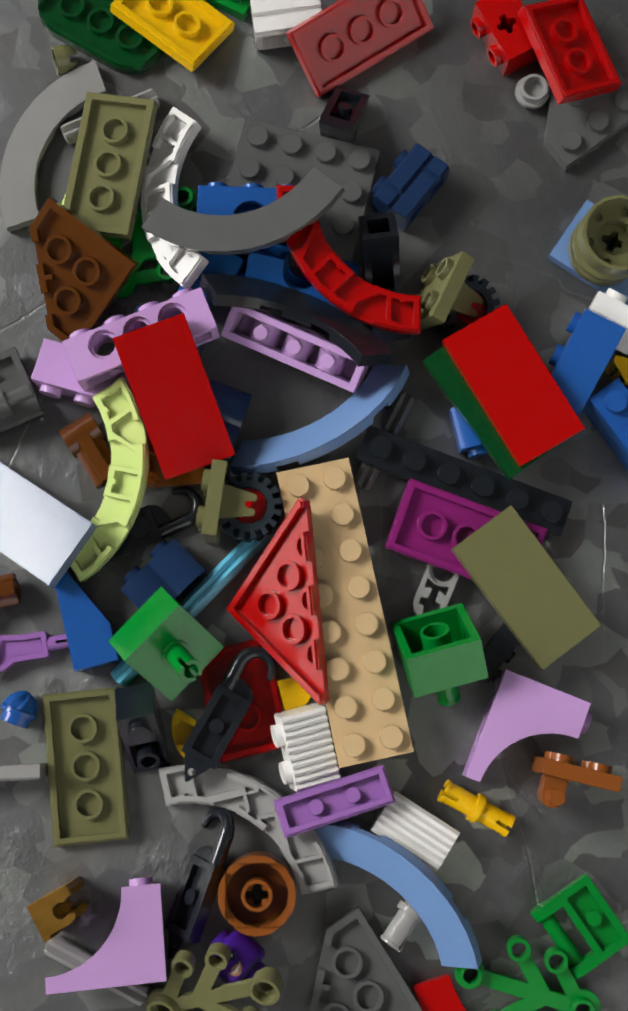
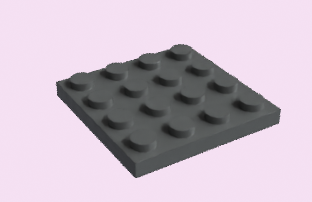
[227,118,380,274]

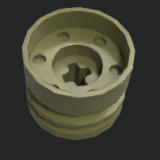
[568,194,628,286]

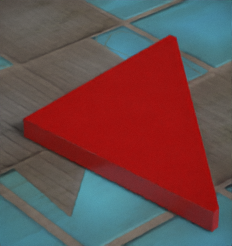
[226,497,330,705]

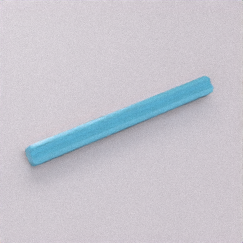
[111,529,277,686]

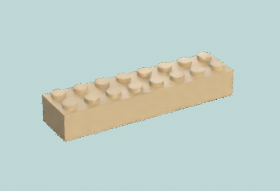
[276,457,414,768]

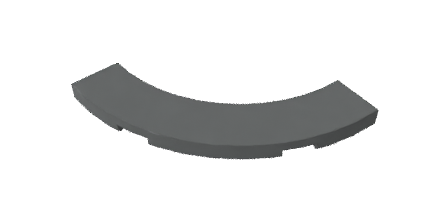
[141,167,345,255]

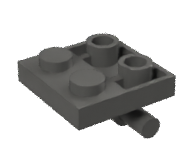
[0,347,45,433]

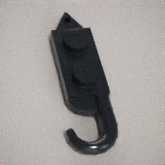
[164,808,235,959]

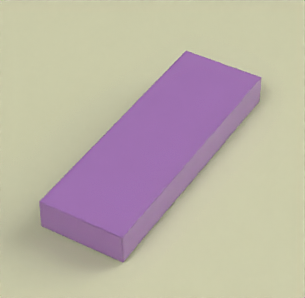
[273,765,396,839]

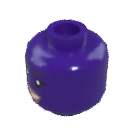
[209,929,266,984]

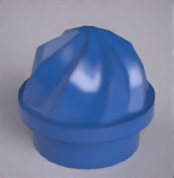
[0,691,37,729]

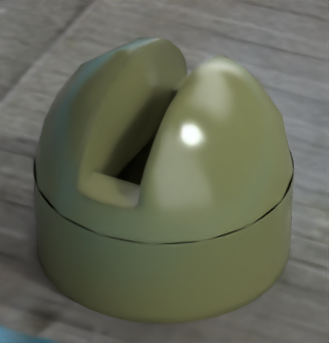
[51,45,79,75]

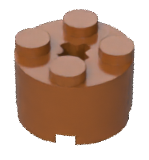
[218,851,297,937]

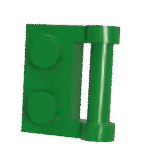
[529,873,628,979]

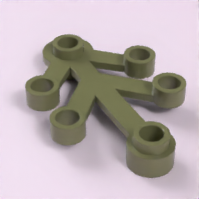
[146,942,284,1011]

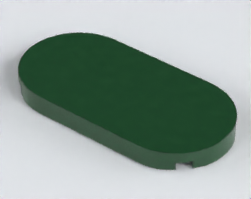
[38,0,164,75]

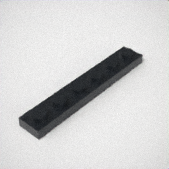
[355,425,573,537]

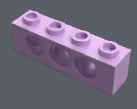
[62,287,220,391]
[221,307,369,393]

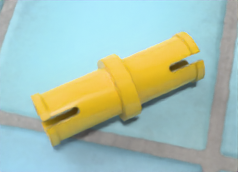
[437,779,515,837]

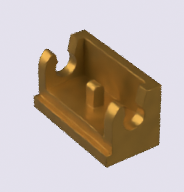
[26,876,89,943]

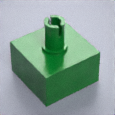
[108,586,224,701]
[390,603,489,706]

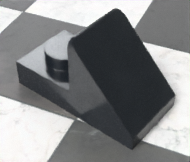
[319,86,370,144]

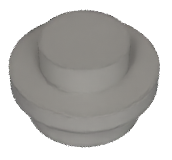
[515,74,550,109]

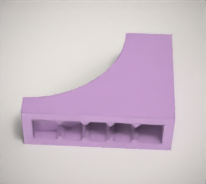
[462,669,592,782]
[45,877,167,995]

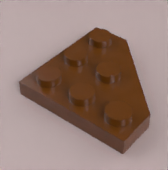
[29,198,139,341]

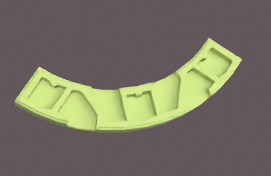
[70,377,149,582]

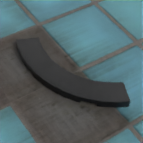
[200,274,394,367]

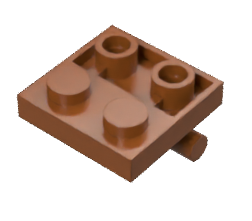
[530,751,623,808]

